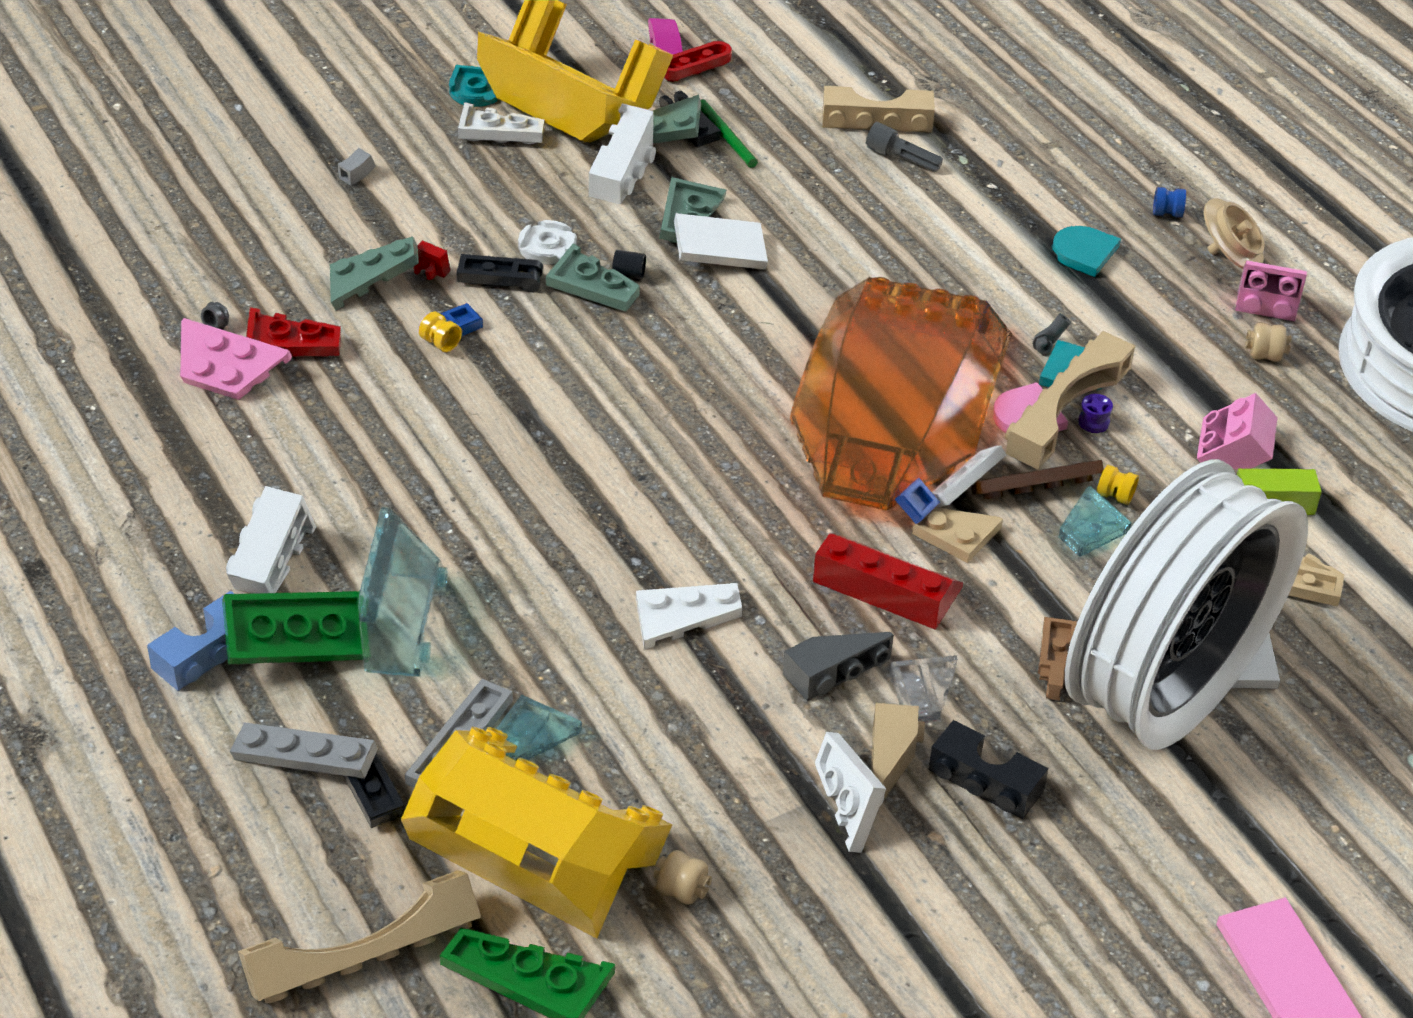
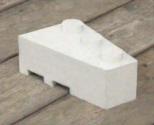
[589,103,656,204]
[226,486,316,593]

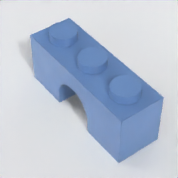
[147,591,234,691]

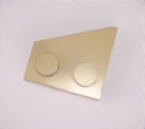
[912,507,1003,563]
[1289,553,1344,607]

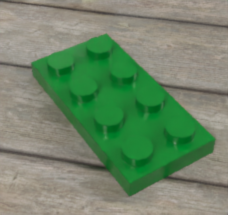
[222,591,371,664]

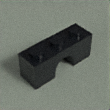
[928,720,1049,819]

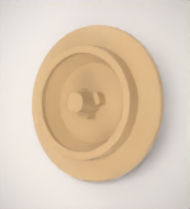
[1204,198,1265,269]

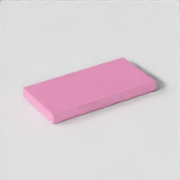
[1216,897,1362,1018]

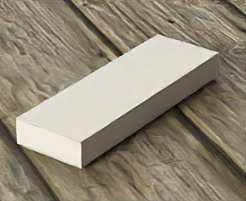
[932,445,1007,508]

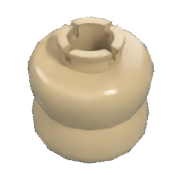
[1245,322,1292,362]
[653,850,712,905]

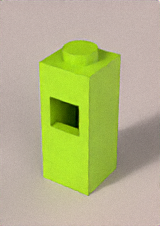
[1237,468,1322,515]

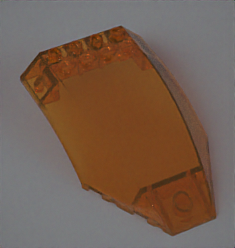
[790,277,1012,511]

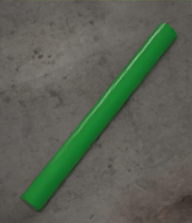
[701,99,758,168]

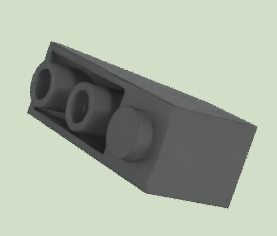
[782,632,894,701]

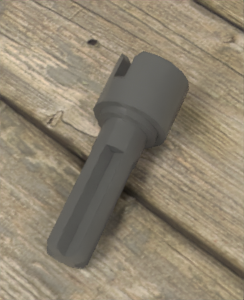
[865,121,943,172]

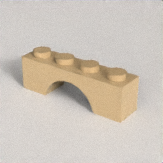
[822,86,935,133]

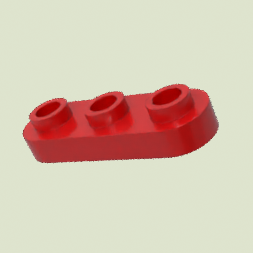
[664,41,732,82]

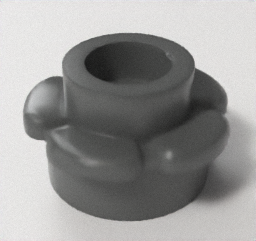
[201,302,229,330]

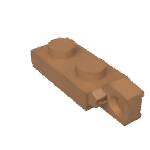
[1038,617,1078,701]

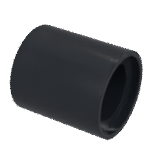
[612,249,646,280]

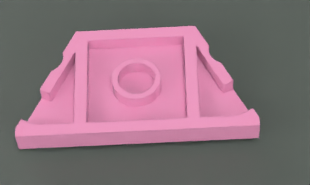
[180,318,292,400]

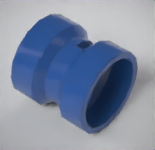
[1153,187,1186,218]

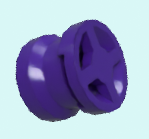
[1078,394,1113,433]

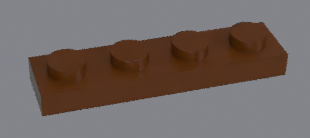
[971,460,1104,500]

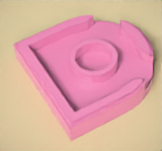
[993,382,1068,433]

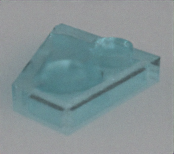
[1058,486,1131,557]
[496,695,582,761]

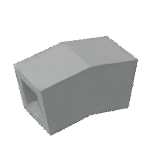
[338,148,376,186]

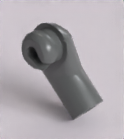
[1032,313,1071,354]

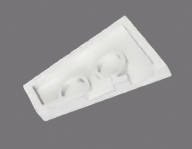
[458,102,545,144]
[636,583,742,650]
[815,732,886,853]

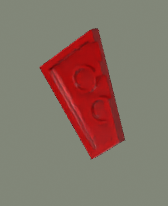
[246,307,341,357]

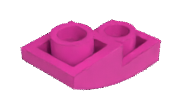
[648,18,683,54]

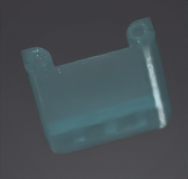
[359,507,448,677]

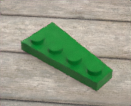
[440,928,615,1018]

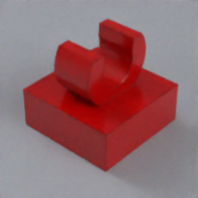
[413,240,451,280]

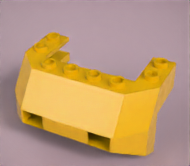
[477,0,673,143]
[401,727,673,939]

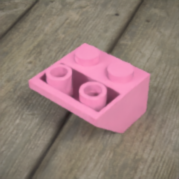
[1235,261,1307,321]
[1197,393,1278,470]

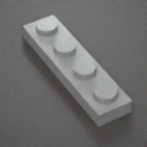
[405,679,513,788]
[230,722,378,779]

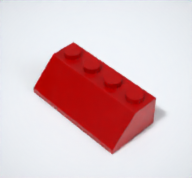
[813,533,963,630]

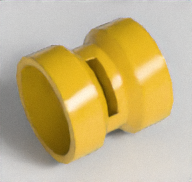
[419,311,462,353]
[1097,464,1139,506]

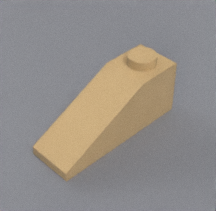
[871,703,925,799]

